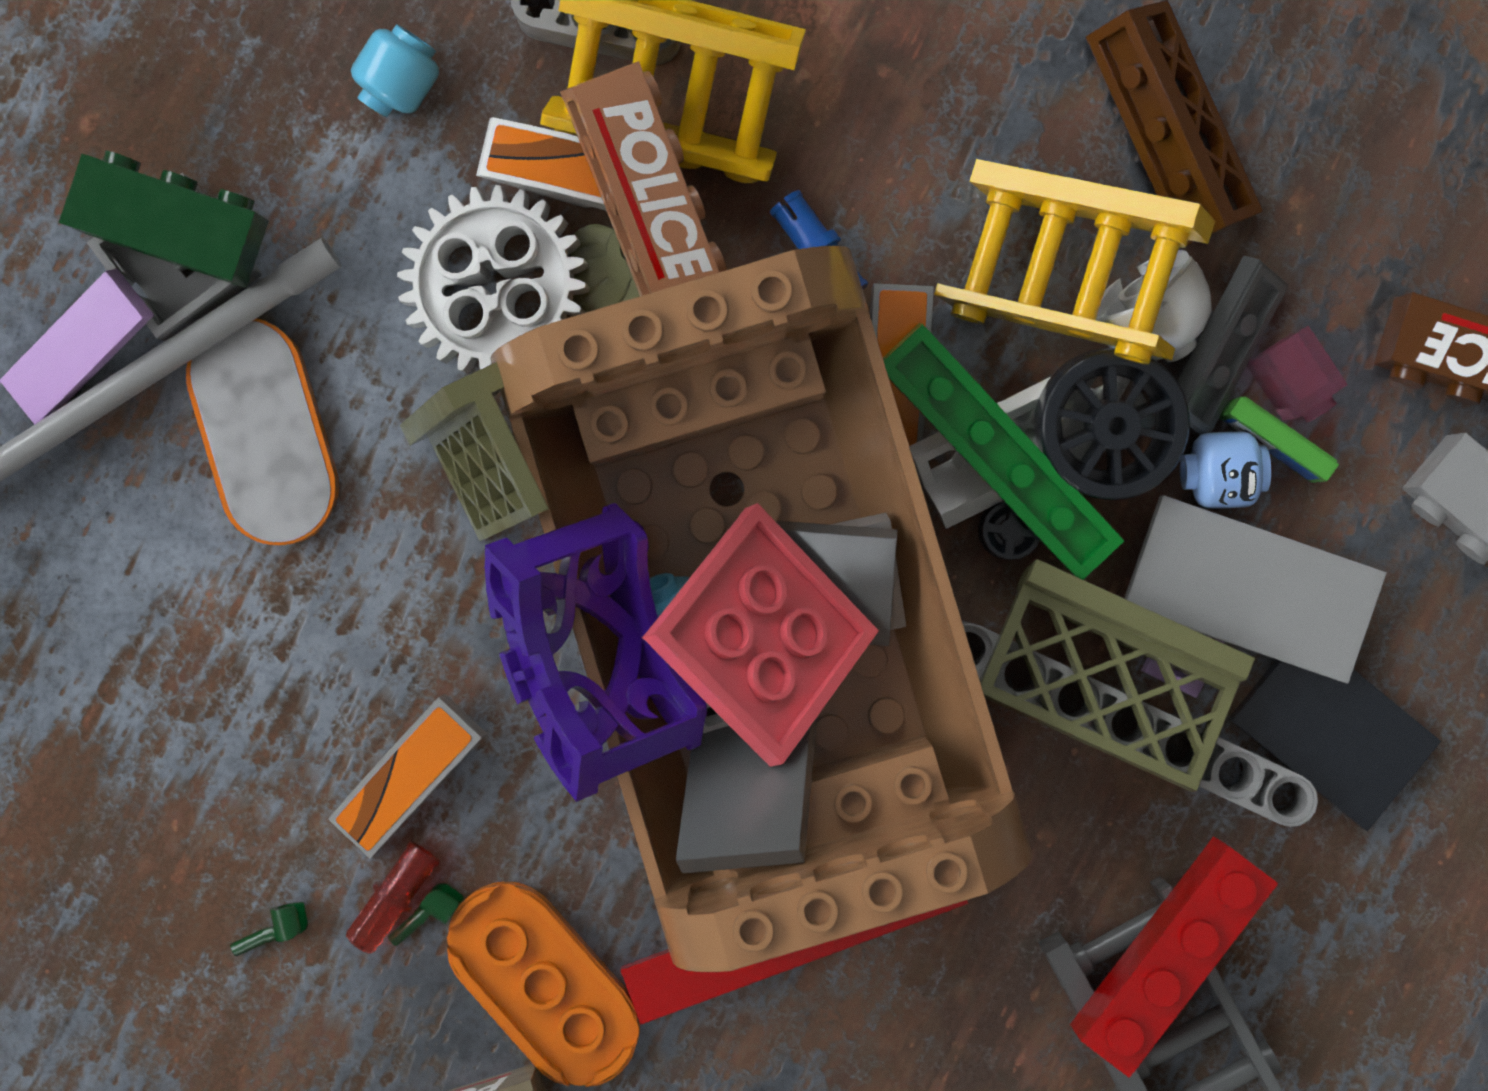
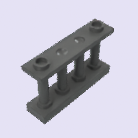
[1038,876,1283,1091]

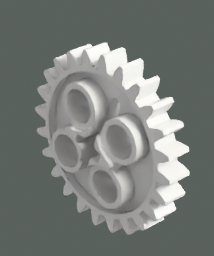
[397,185,590,374]

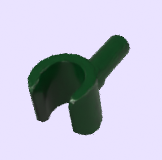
[387,883,464,946]
[230,901,308,956]

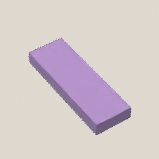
[0,269,154,425]

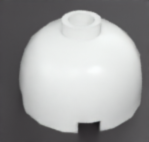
[1096,250,1211,362]

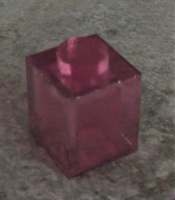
[1247,326,1348,423]

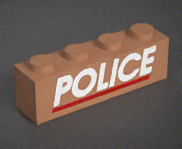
[560,61,727,296]

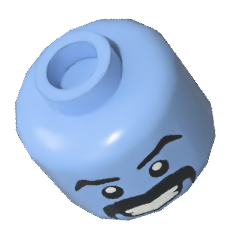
[1180,431,1271,509]

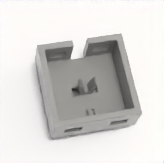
[86,173,263,341]

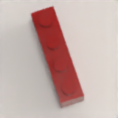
[1070,836,1278,1078]

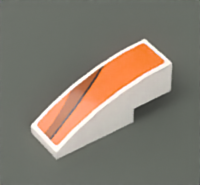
[476,117,607,211]

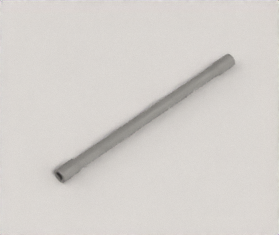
[0,237,342,482]

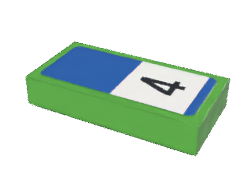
[1219,396,1339,483]

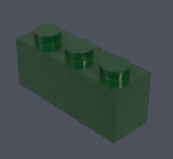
[58,150,269,288]

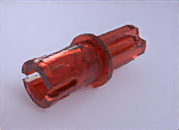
[346,841,440,954]

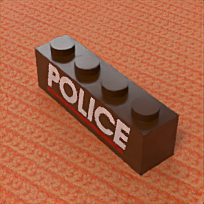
[1373,292,1488,405]

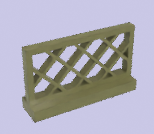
[400,362,549,541]
[980,559,1255,792]

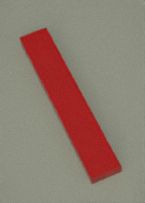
[620,900,968,1025]

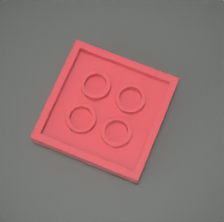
[642,503,879,767]

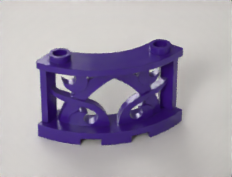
[485,503,707,802]

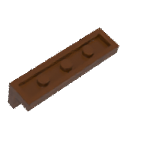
[1085,0,1263,246]

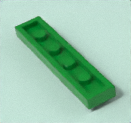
[883,323,1124,580]

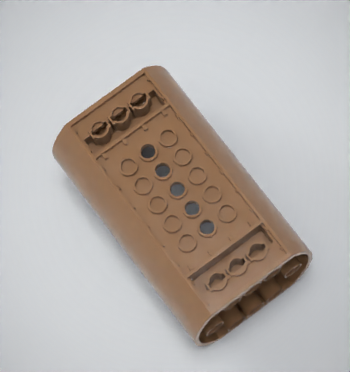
[490,246,1033,972]

